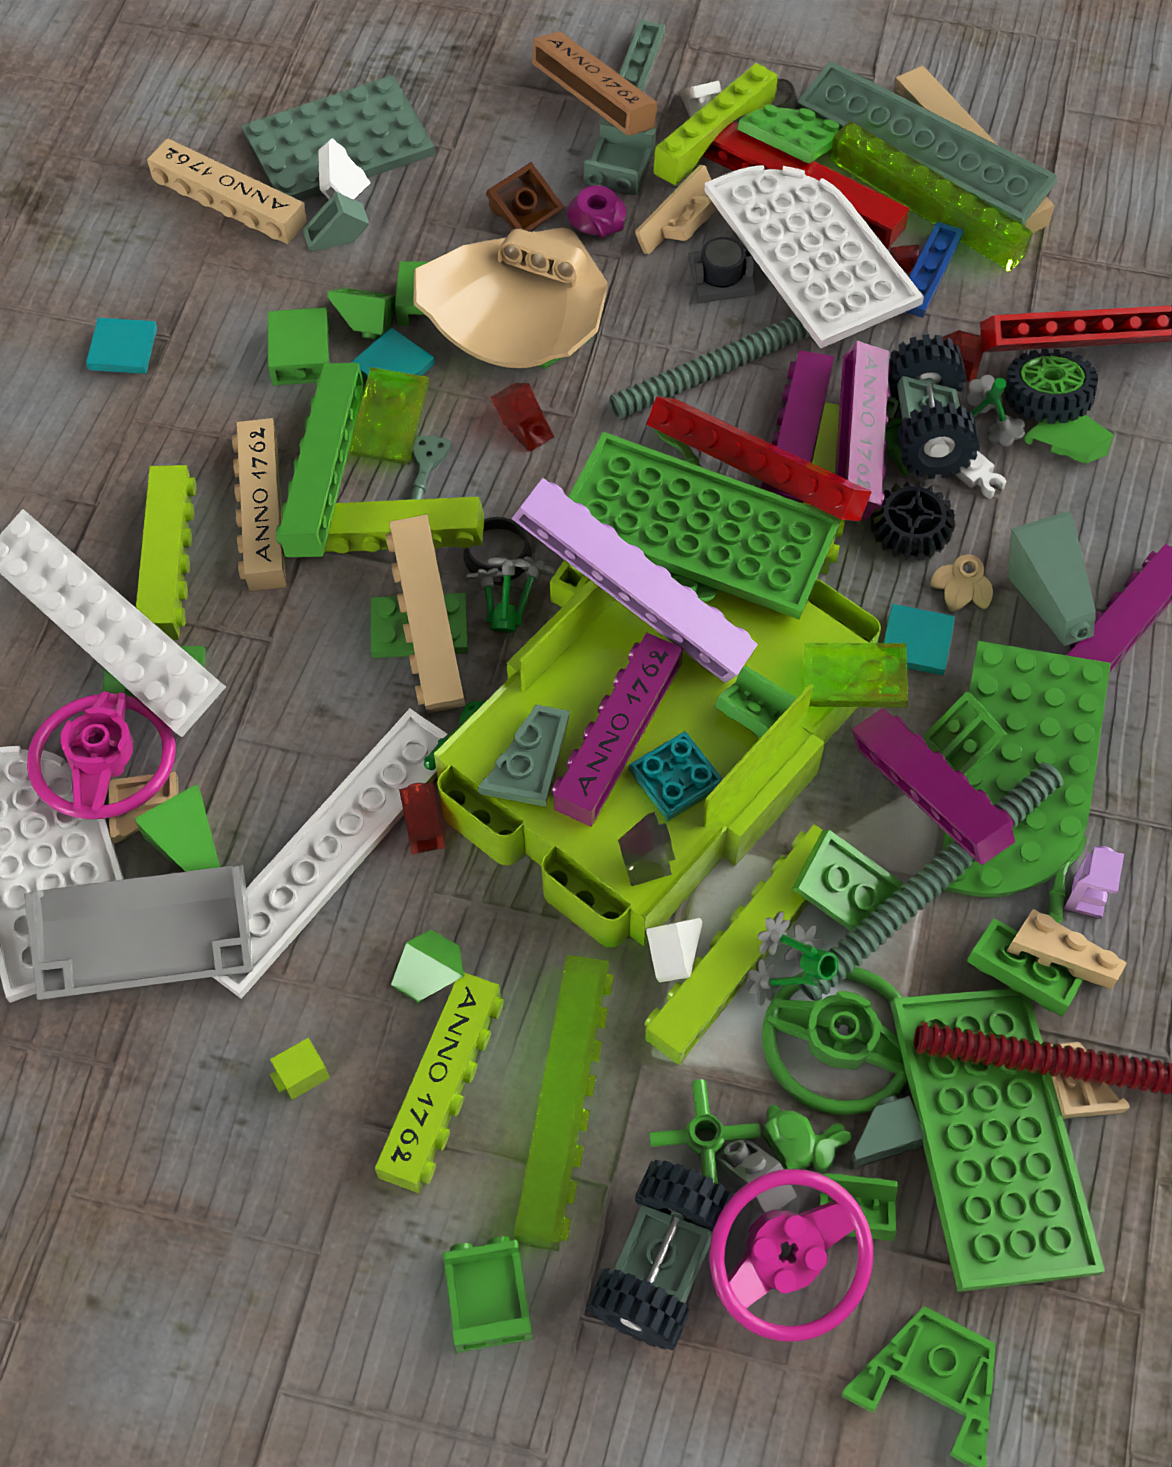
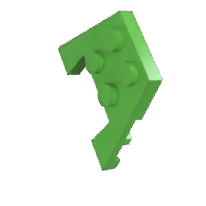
[841,1306,996,1467]

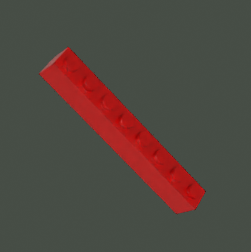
[702,121,910,249]
[980,305,1172,353]
[646,396,872,521]

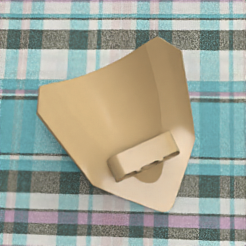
[414,228,608,368]

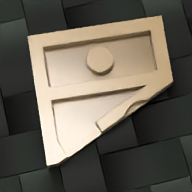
[108,772,179,843]
[1051,1042,1130,1119]

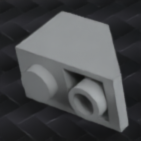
[715,1139,797,1214]

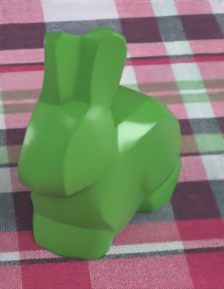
[761,1104,852,1173]

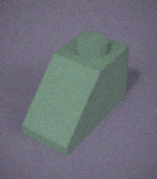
[303,192,369,251]
[850,1096,923,1170]

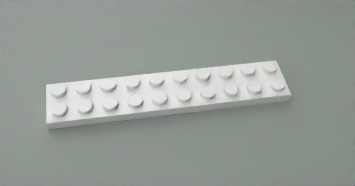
[0,509,226,737]
[213,708,448,999]

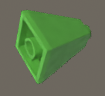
[135,784,220,872]

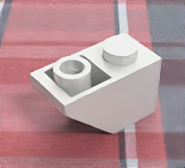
[318,138,371,200]

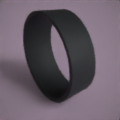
[463,517,531,583]

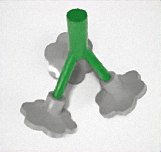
[966,374,1025,446]

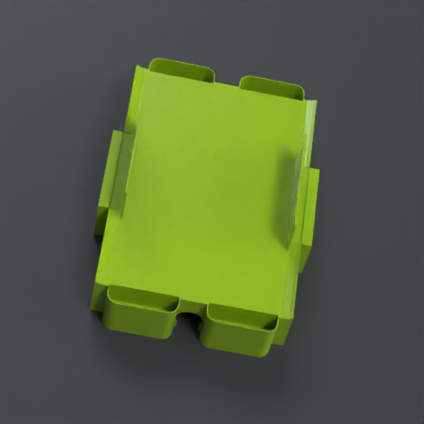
[434,579,887,948]

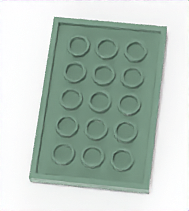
[241,75,435,201]

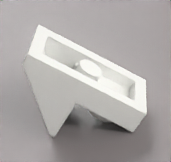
[679,81,721,118]

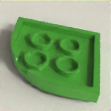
[737,104,846,164]

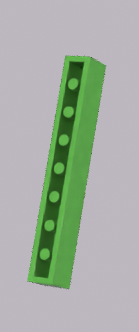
[276,363,365,557]

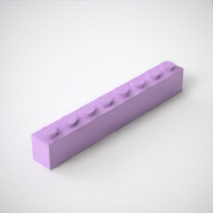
[512,478,758,683]

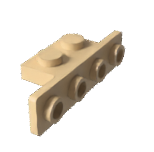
[635,165,717,254]

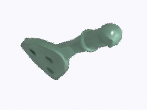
[410,435,451,500]

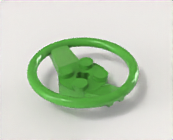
[762,966,908,1115]

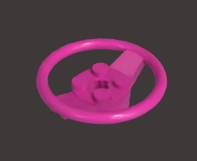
[27,691,176,819]
[709,1169,873,1342]

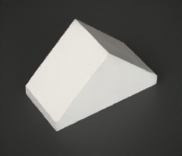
[646,918,703,983]

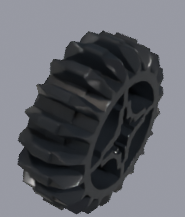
[870,481,956,561]

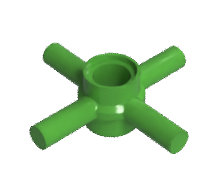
[649,1080,761,1184]

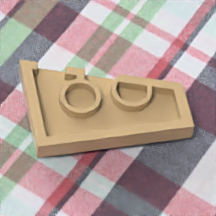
[1006,909,1127,990]

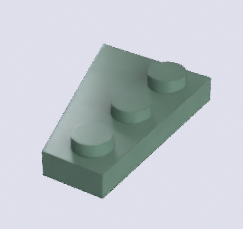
[478,705,569,807]

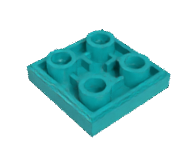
[86,318,157,374]
[351,327,435,400]
[883,603,955,676]
[628,731,723,821]

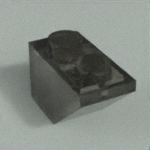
[618,812,675,886]

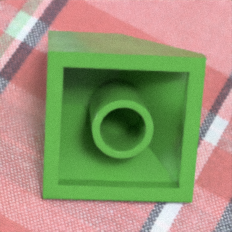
[327,287,396,339]

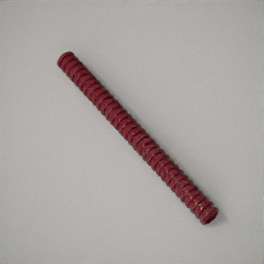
[914,1021,1172,1095]

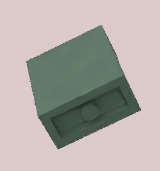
[583,118,656,195]

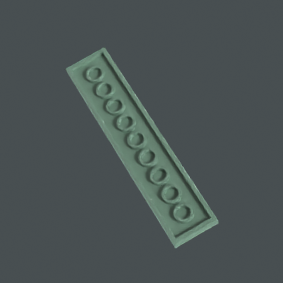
[797,61,1058,225]

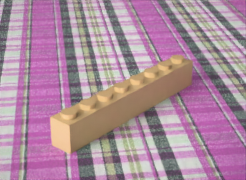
[893,65,1055,238]

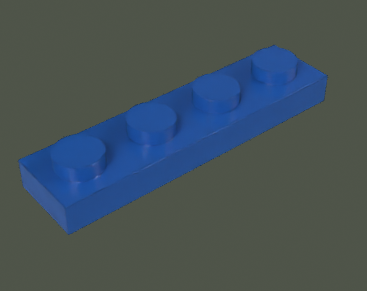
[906,221,964,318]

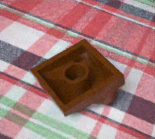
[485,162,565,232]

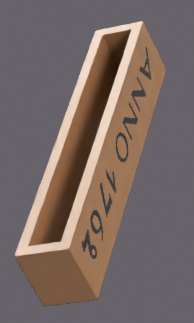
[532,31,657,136]

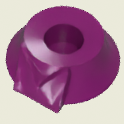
[567,185,627,238]

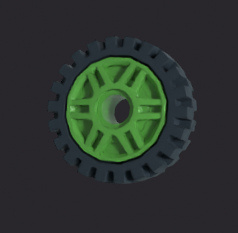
[1005,348,1098,423]

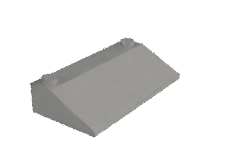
[24,864,252,1000]

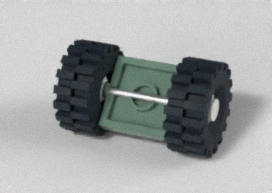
[888,334,980,479]
[586,1160,733,1350]

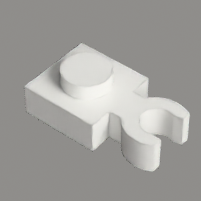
[952,451,1006,499]

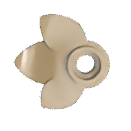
[930,554,993,613]

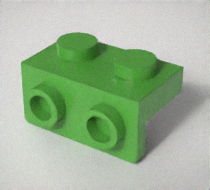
[714,666,797,737]
[819,1173,898,1241]

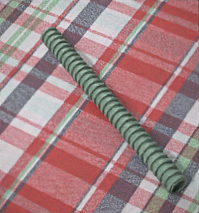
[609,315,810,420]
[798,762,1063,1001]

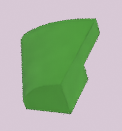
[1024,415,1114,464]

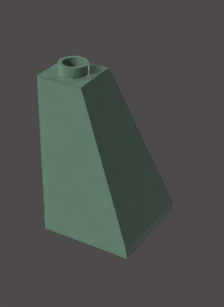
[1008,511,1096,646]

